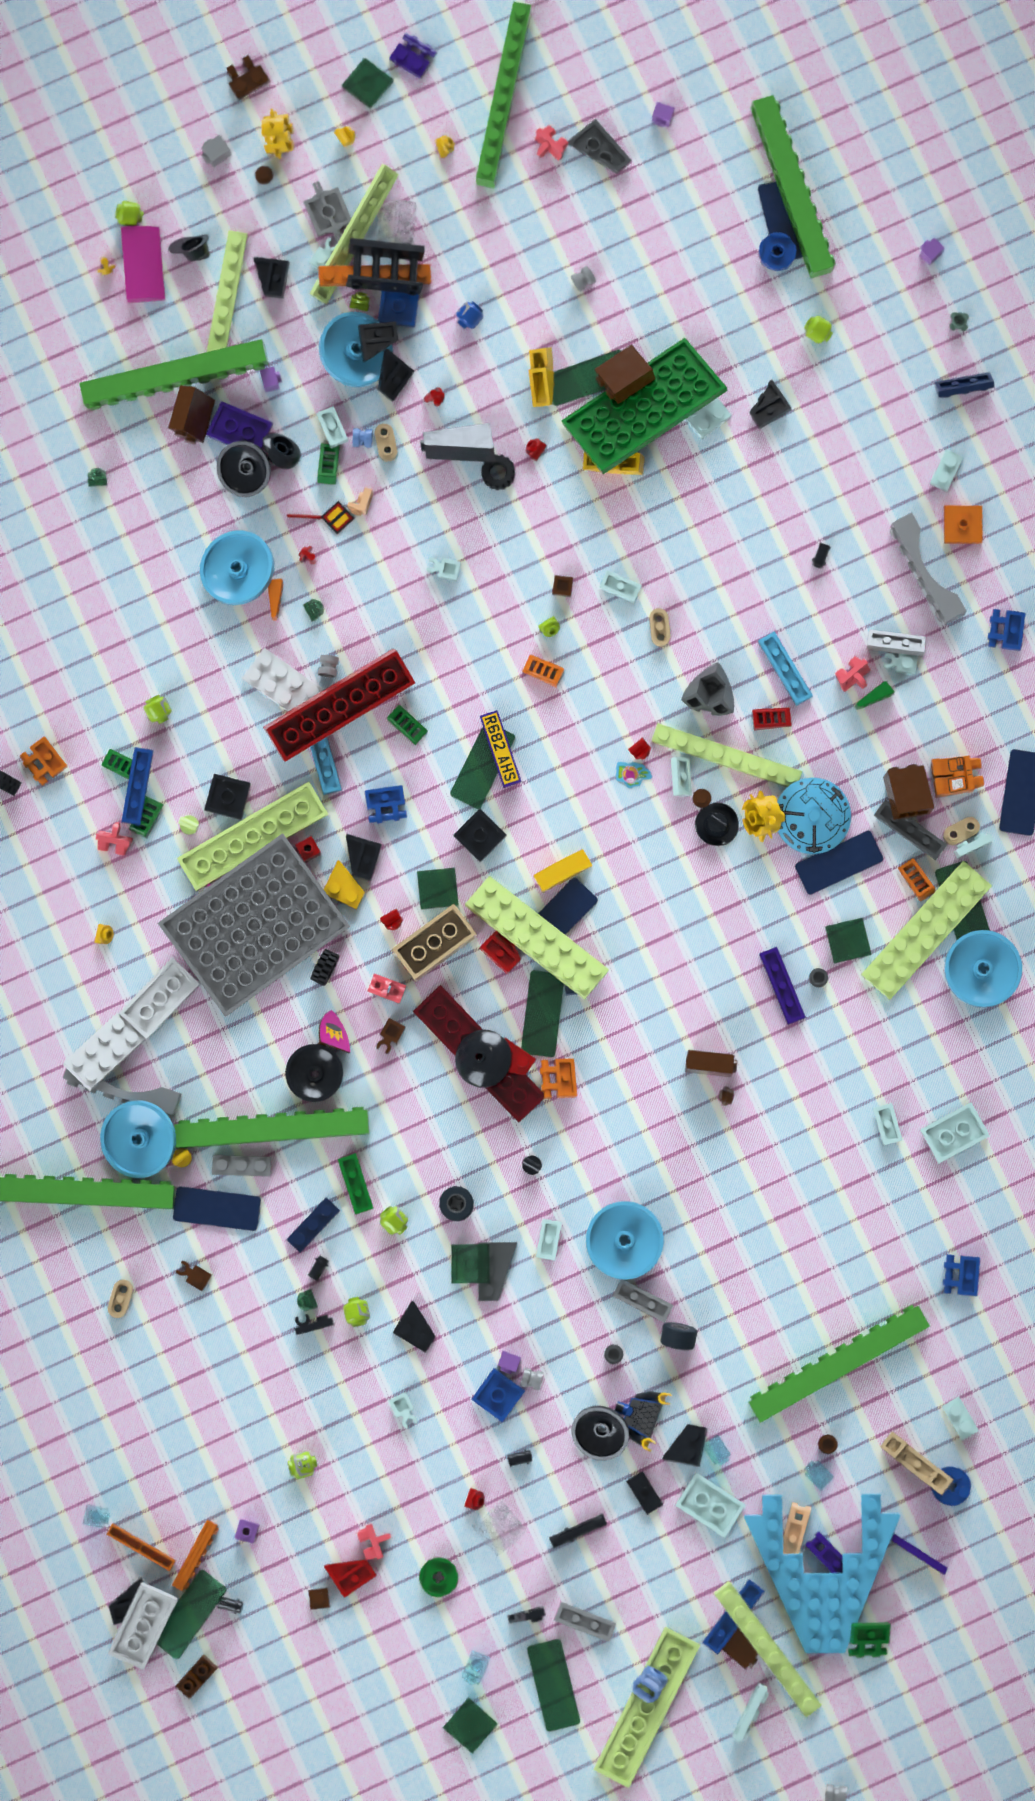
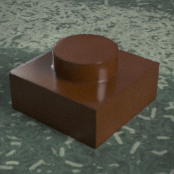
[552,575,573,597]
[308,1587,330,1610]

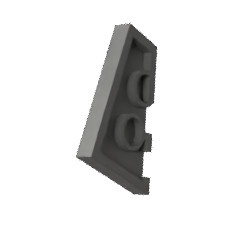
[568,119,632,174]
[478,1242,517,1301]

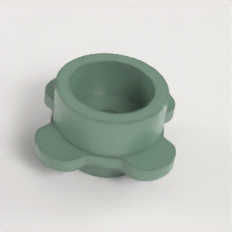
[949,312,969,331]

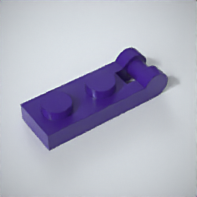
[805,1531,843,1573]

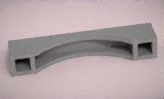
[889,512,966,625]
[63,1068,182,1117]

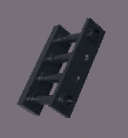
[346,238,425,296]

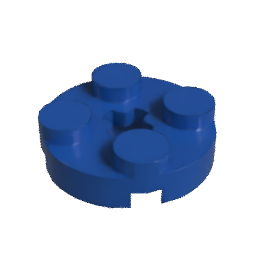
[758,232,796,271]
[931,1466,971,1506]

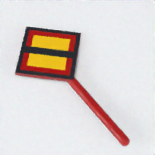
[287,501,355,534]

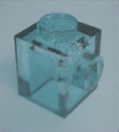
[83,1504,111,1528]

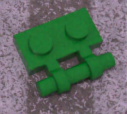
[848,1622,891,1658]

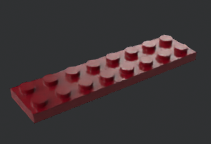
[413,985,544,1123]

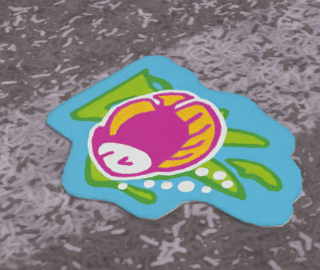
[616,762,652,788]

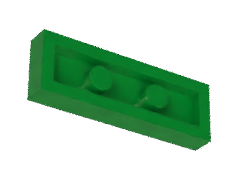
[338,1153,374,1215]

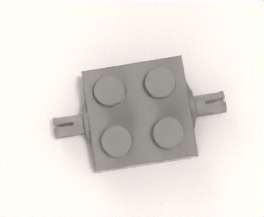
[303,181,351,243]

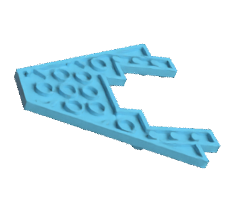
[744,1493,900,1653]

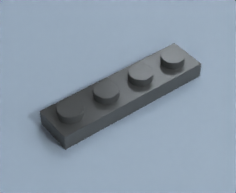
[874,800,947,861]

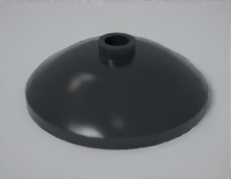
[216,440,271,497]
[455,1030,512,1088]
[285,1044,343,1102]
[571,1406,630,1460]

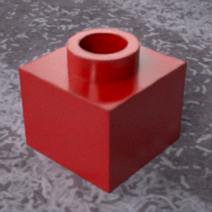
[295,836,321,863]

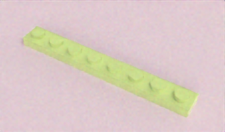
[309,164,399,304]
[206,230,248,352]
[651,723,802,787]
[713,1581,822,1718]

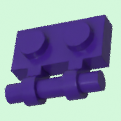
[389,33,438,80]

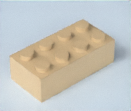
[392,904,477,982]

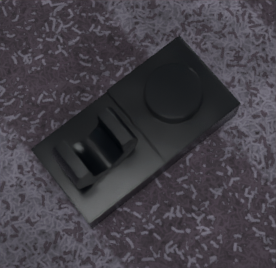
[294,1314,335,1335]

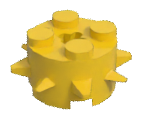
[261,109,294,159]
[742,790,785,842]

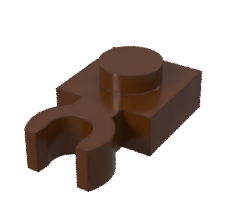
[376,1018,406,1054]
[176,1261,212,1292]

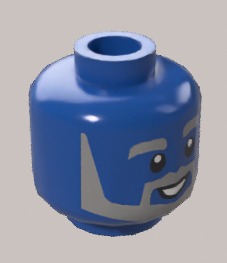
[456,301,484,329]

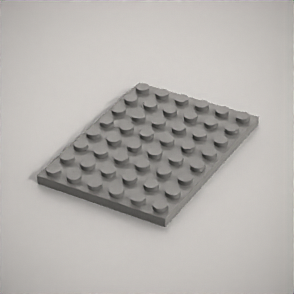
[158,833,350,1017]

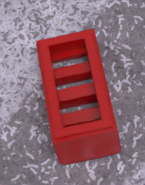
[752,707,792,731]

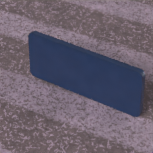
[758,181,803,260]
[999,749,1035,836]
[795,831,884,895]
[538,878,598,935]
[173,1187,261,1231]

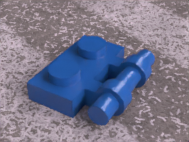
[987,609,1026,651]
[365,785,407,824]
[942,1254,980,1297]

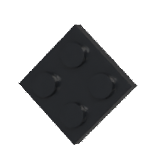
[204,774,251,820]
[453,809,507,863]

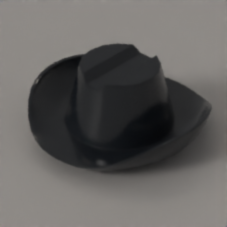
[263,433,301,469]
[695,803,739,846]

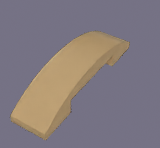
[880,1432,954,1495]

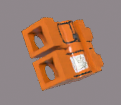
[930,755,984,798]

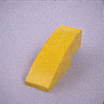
[528,347,554,407]
[583,452,645,475]
[533,849,593,893]

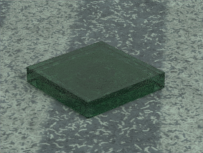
[341,57,394,110]
[417,867,459,910]
[825,918,872,964]
[451,1244,490,1284]
[443,1697,498,1754]

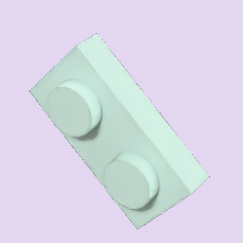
[316,406,348,448]
[930,449,963,492]
[599,570,642,604]
[671,757,692,797]
[954,833,994,859]
[873,1103,902,1146]
[536,1219,562,1261]
[942,1397,979,1441]

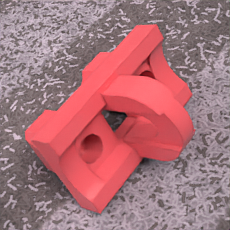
[534,125,568,161]
[835,656,871,692]
[95,822,133,855]
[367,973,406,1004]
[357,1523,391,1560]

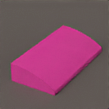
[121,226,165,303]

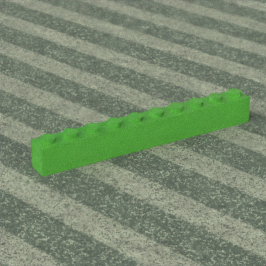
[476,1,532,189]
[750,95,835,279]
[79,339,269,410]
[174,1107,370,1149]
[0,1174,176,1209]
[748,1305,930,1423]

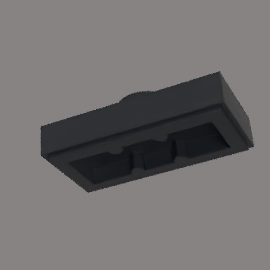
[626,1471,664,1515]

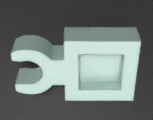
[309,238,337,269]
[426,557,461,582]
[883,653,918,675]
[388,1392,417,1429]

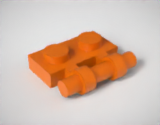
[19,736,68,786]
[540,1059,577,1099]

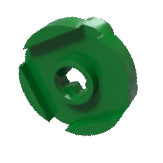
[419,1557,458,1597]

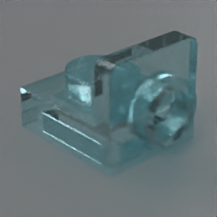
[704,1434,731,1466]
[804,1460,834,1491]
[461,1650,490,1685]

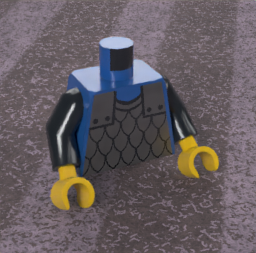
[615,1391,672,1452]

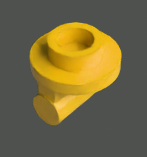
[334,126,355,147]
[435,135,455,158]
[97,256,116,275]
[94,924,114,944]
[171,1148,192,1168]

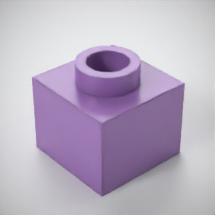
[652,102,675,127]
[919,238,945,266]
[260,366,282,393]
[498,1351,521,1375]
[234,1519,260,1544]

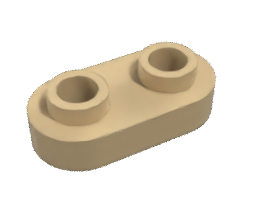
[375,424,397,462]
[649,608,671,647]
[943,817,980,846]
[108,1280,133,1318]

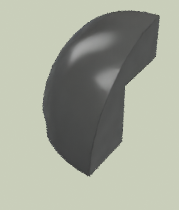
[681,662,734,716]

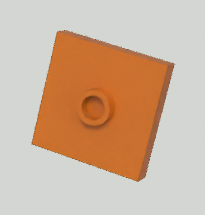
[944,505,982,544]

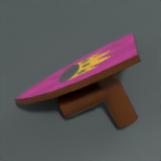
[317,1010,350,1053]

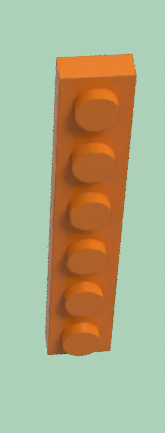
[318,264,432,287]

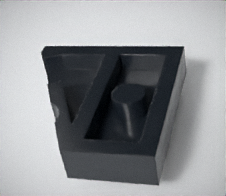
[253,257,290,299]
[358,321,399,362]
[377,349,415,401]
[749,380,792,429]
[346,834,382,881]
[392,1301,436,1353]
[662,1424,708,1467]
[108,1577,144,1625]
[507,1606,546,1623]

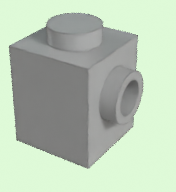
[201,134,232,168]

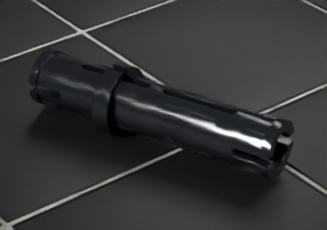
[549,1513,607,1549]

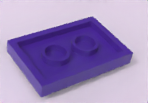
[206,401,273,449]

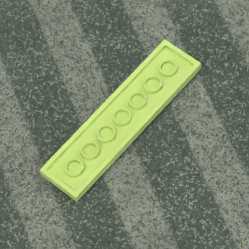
[177,782,329,892]
[861,861,992,1000]
[465,876,609,1000]
[594,1626,700,1788]

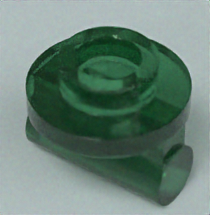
[87,468,108,487]
[303,599,324,622]
[297,1289,318,1311]

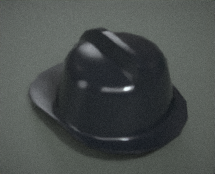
[168,234,210,262]

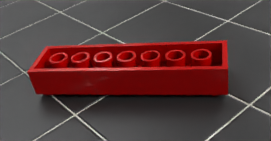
[263,649,415,762]

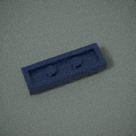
[934,372,994,398]
[286,1197,340,1253]

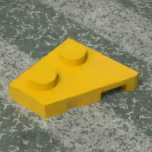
[324,860,365,910]

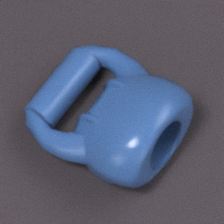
[632,1666,668,1703]

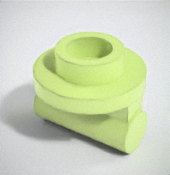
[178,815,199,835]

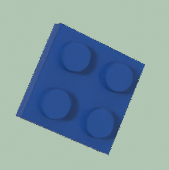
[378,291,420,328]
[471,1368,525,1423]

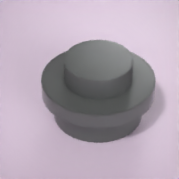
[809,968,828,988]
[604,1345,624,1364]

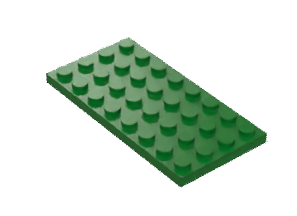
[561,338,728,475]

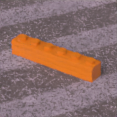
[172,1519,219,1591]
[106,1523,176,1571]

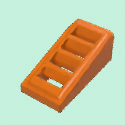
[268,578,284,621]
[522,655,565,688]
[898,858,936,902]

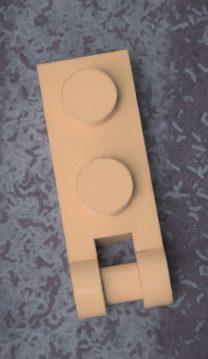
[783,1502,811,1554]

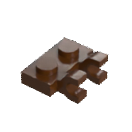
[226,55,270,101]

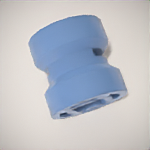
[353,428,373,448]

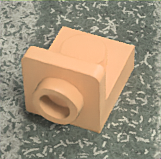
[347,487,373,516]

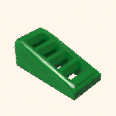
[317,443,340,485]
[855,681,895,710]
[387,705,428,746]
[101,749,132,780]
[129,796,164,839]

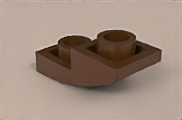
[175,1654,218,1700]

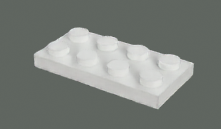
[242,648,323,711]
[119,957,201,1040]
[63,1012,145,1091]
[108,1582,177,1670]

